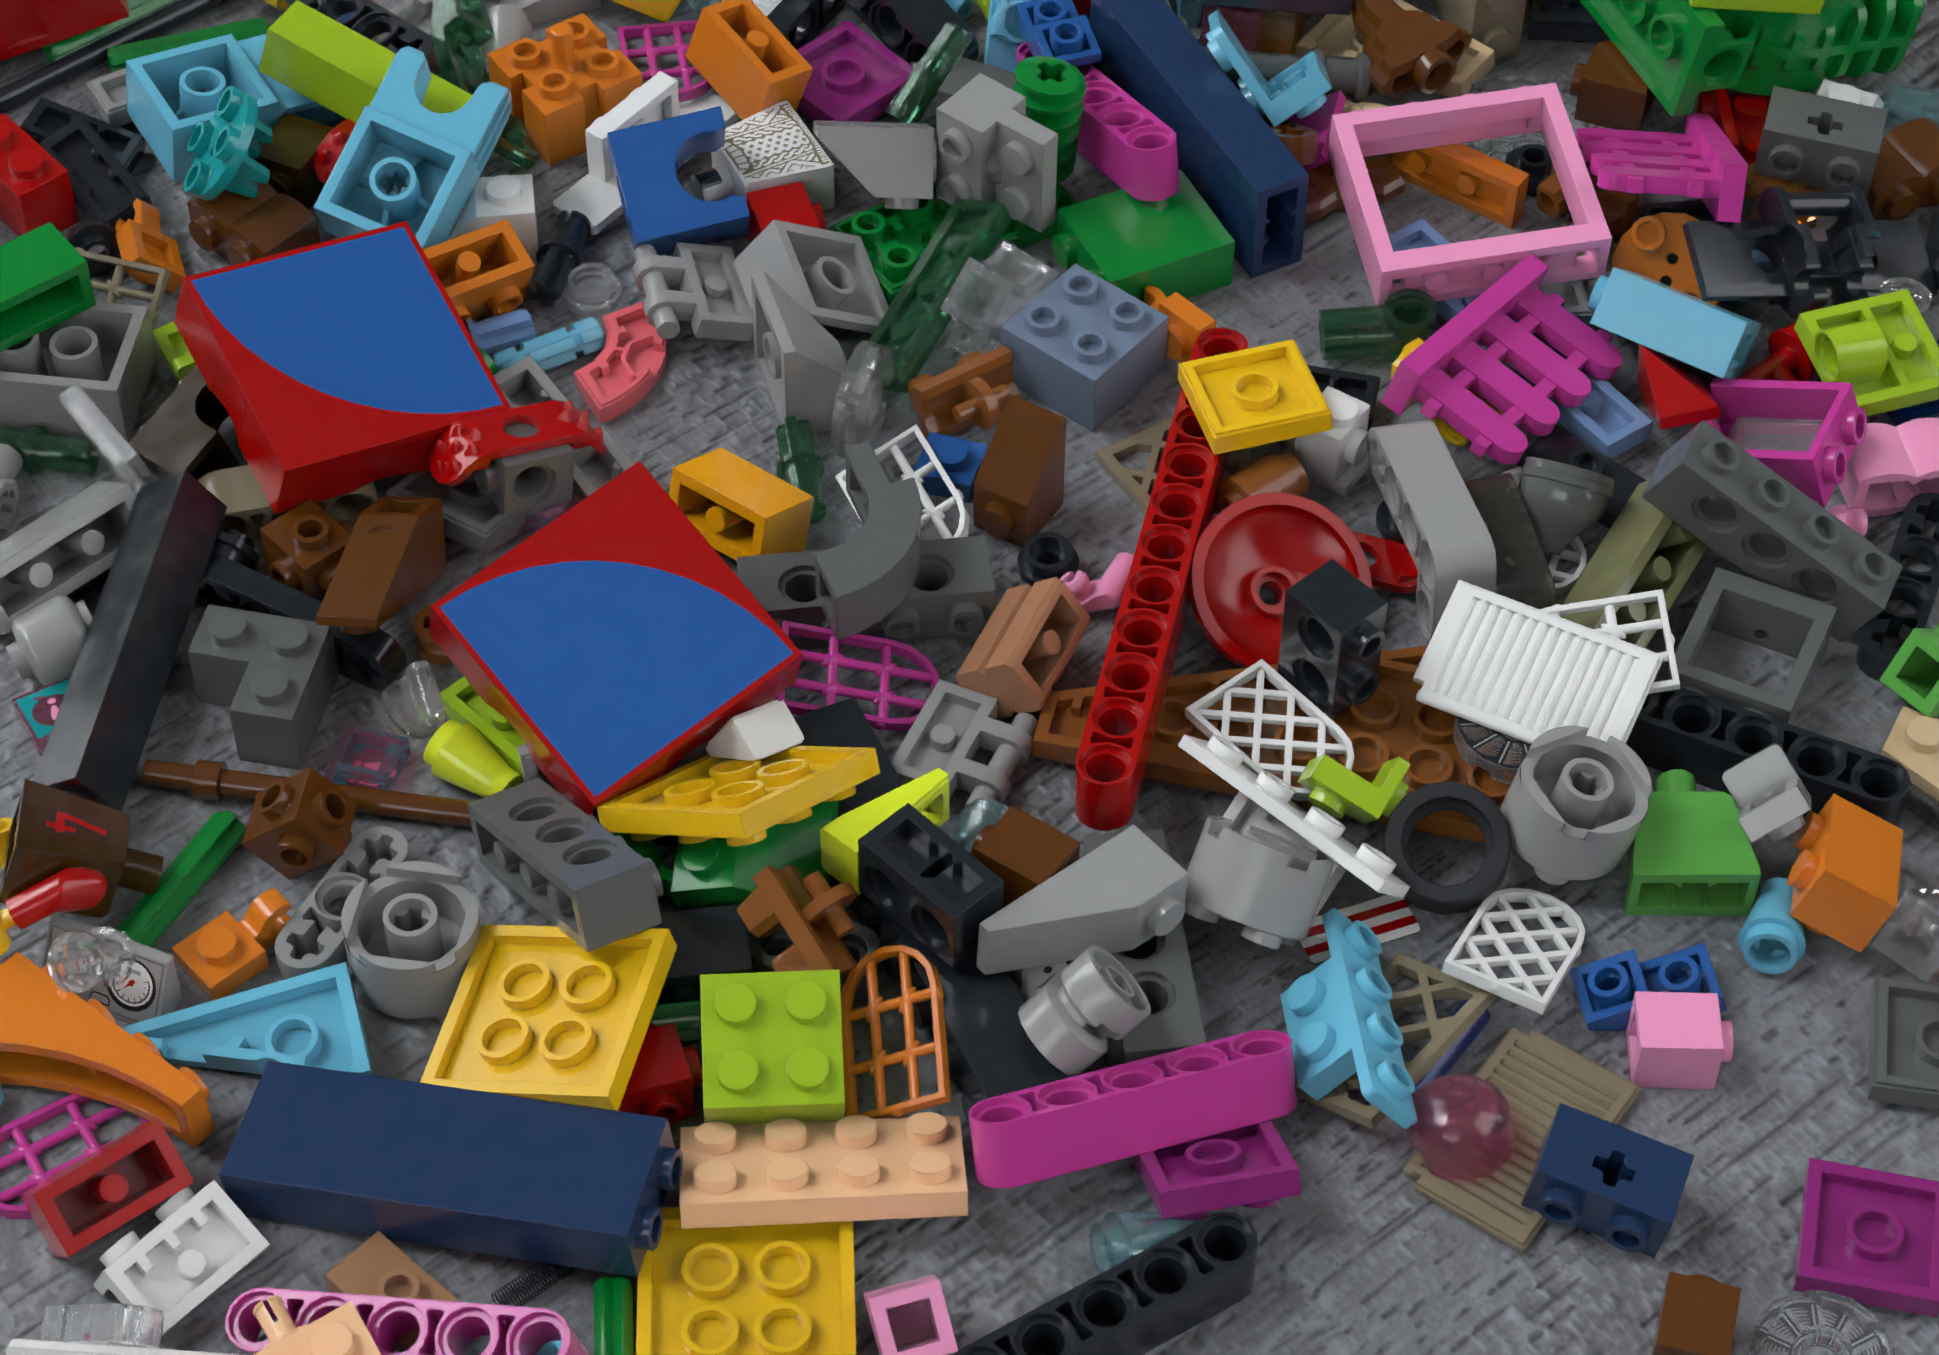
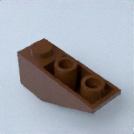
[316,496,447,635]

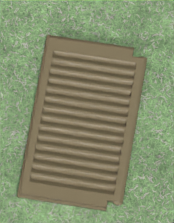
[1403,1028,1642,1253]

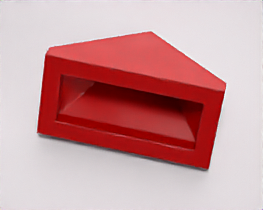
[1637,344,1721,430]

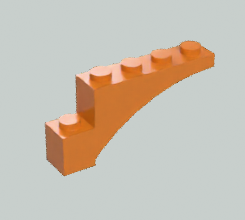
[0,952,215,1148]

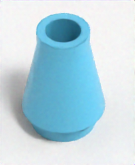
[1738,877,1806,974]

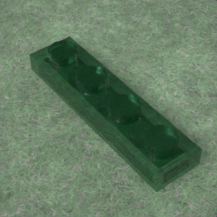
[856,198,1012,393]

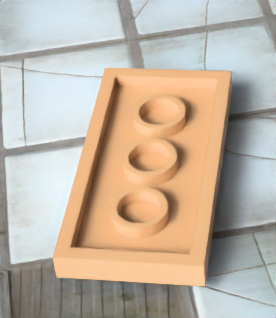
[680,1112,968,1229]

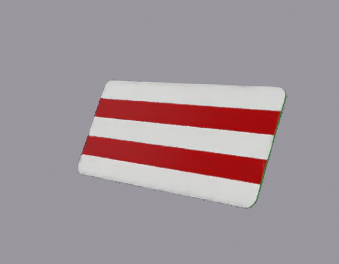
[1300,895,1420,964]

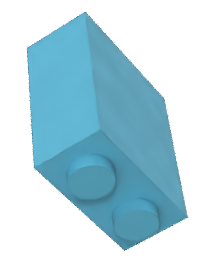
[1588,267,1762,379]

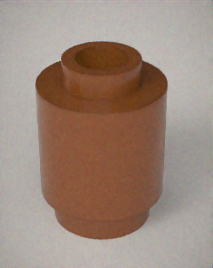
[1217,452,1309,513]

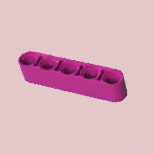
[1016,42,1180,201]
[968,1030,1298,1188]
[225,1287,589,1355]

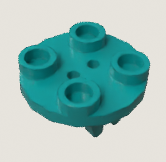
[183,85,273,201]

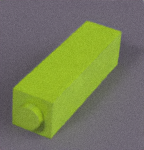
[259,0,473,123]

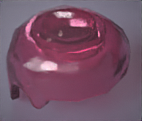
[1406,1072,1515,1181]

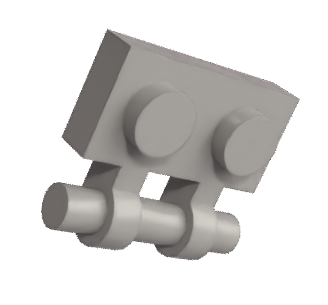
[632,242,754,342]
[891,679,1038,822]

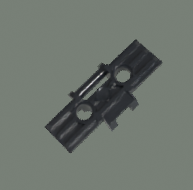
[1682,187,1938,316]

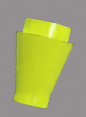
[423,719,523,798]

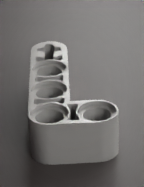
[1367,420,1497,642]

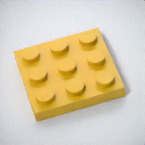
[596,746,880,846]
[420,924,677,1111]
[636,1207,856,1355]

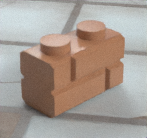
[956,577,1091,719]

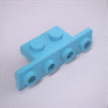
[1280,908,1418,1129]

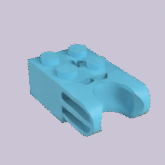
[126,34,346,182]
[313,46,512,249]

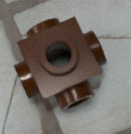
[260,498,353,602]
[241,767,358,880]

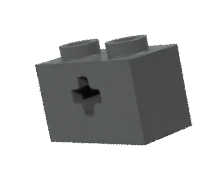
[1753,86,1888,197]

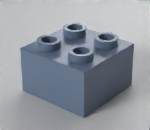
[1000,263,1169,432]

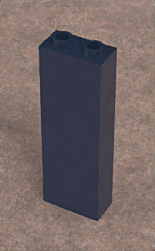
[1090,0,1309,278]
[219,1061,683,1277]

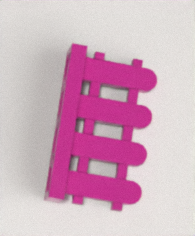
[1575,113,1748,223]
[1381,253,1623,465]

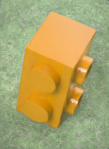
[669,447,814,561]

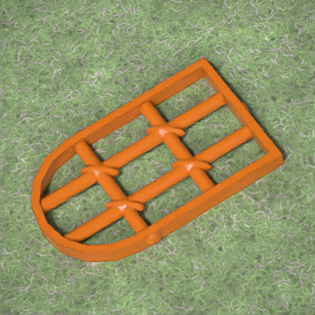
[841,945,952,1119]

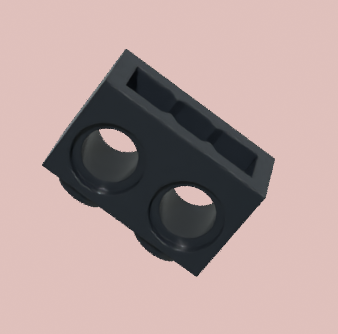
[1277,559,1388,720]
[858,803,1004,969]

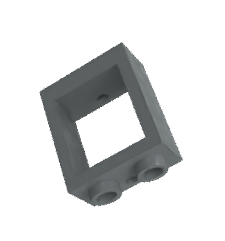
[1665,567,1837,725]

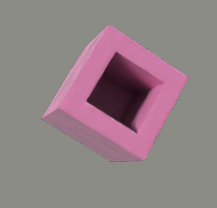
[1626,991,1734,1089]
[863,1274,958,1355]

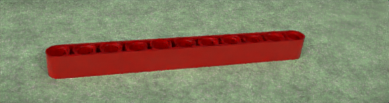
[1075,328,1248,831]

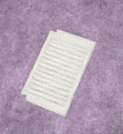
[1413,580,1664,745]

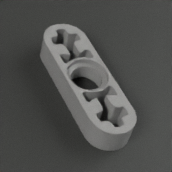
[275,826,410,980]

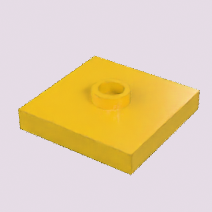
[1178,339,1332,455]

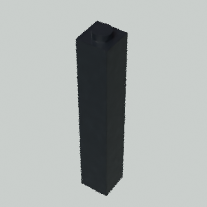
[33,470,227,811]

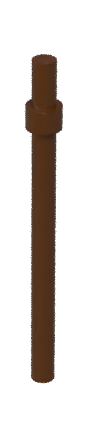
[142,759,473,827]

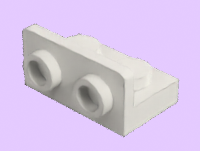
[93,1180,270,1342]

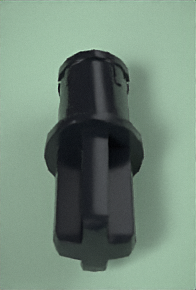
[528,210,591,307]

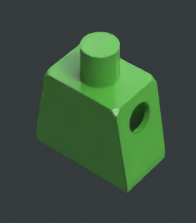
[1624,769,1761,916]

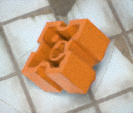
[487,13,643,166]

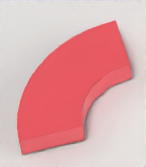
[574,301,668,424]

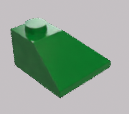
[671,801,839,910]

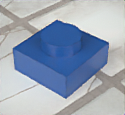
[913,432,988,503]

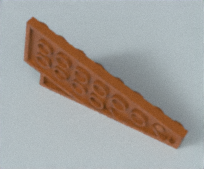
[1032,645,1531,849]

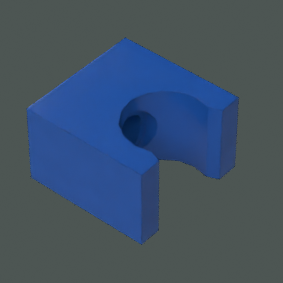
[607,106,750,255]

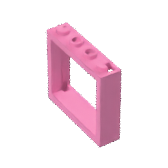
[1329,82,1612,310]

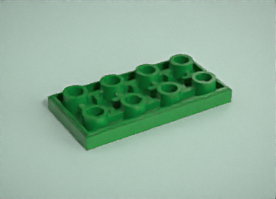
[829,180,1078,309]

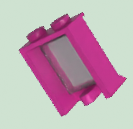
[1693,378,1867,508]

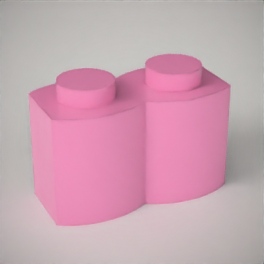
[1838,418,1939,517]

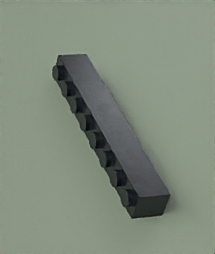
[793,697,1068,1126]

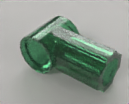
[1318,288,1437,363]

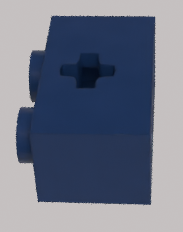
[1521,1103,1695,1258]

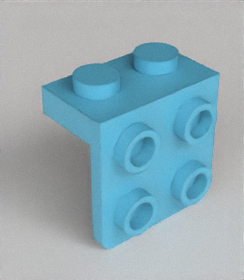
[1205,10,1332,127]

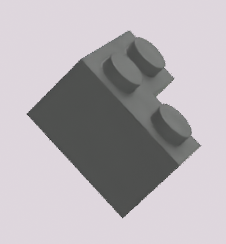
[188,605,339,770]

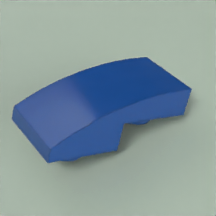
[1016,0,1102,67]
[1570,942,1727,1031]

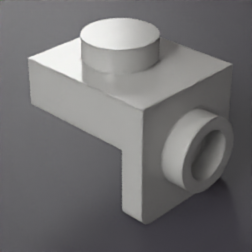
[1722,744,1812,843]

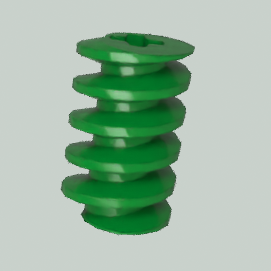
[1012,55,1087,183]

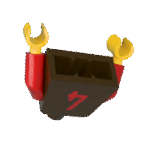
[0,779,164,956]

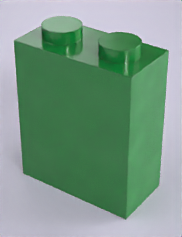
[1052,170,1235,302]

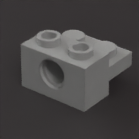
[936,73,1058,233]

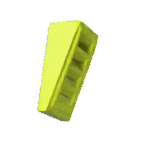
[820,768,950,895]

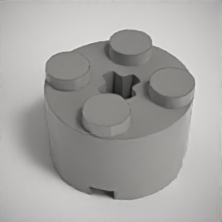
[1500,726,1652,885]
[1185,815,1334,949]
[341,861,482,1020]

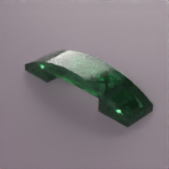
[431,0,536,170]

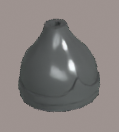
[1520,457,1615,556]

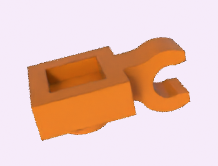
[115,198,186,293]
[1144,285,1216,363]
[172,888,291,1001]

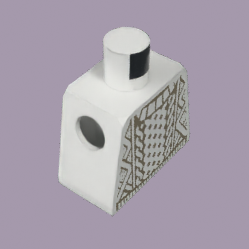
[690,100,835,211]

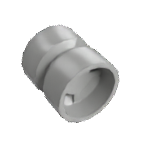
[1018,945,1151,1077]

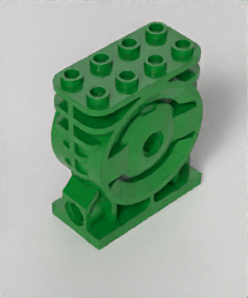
[1580,0,1926,117]

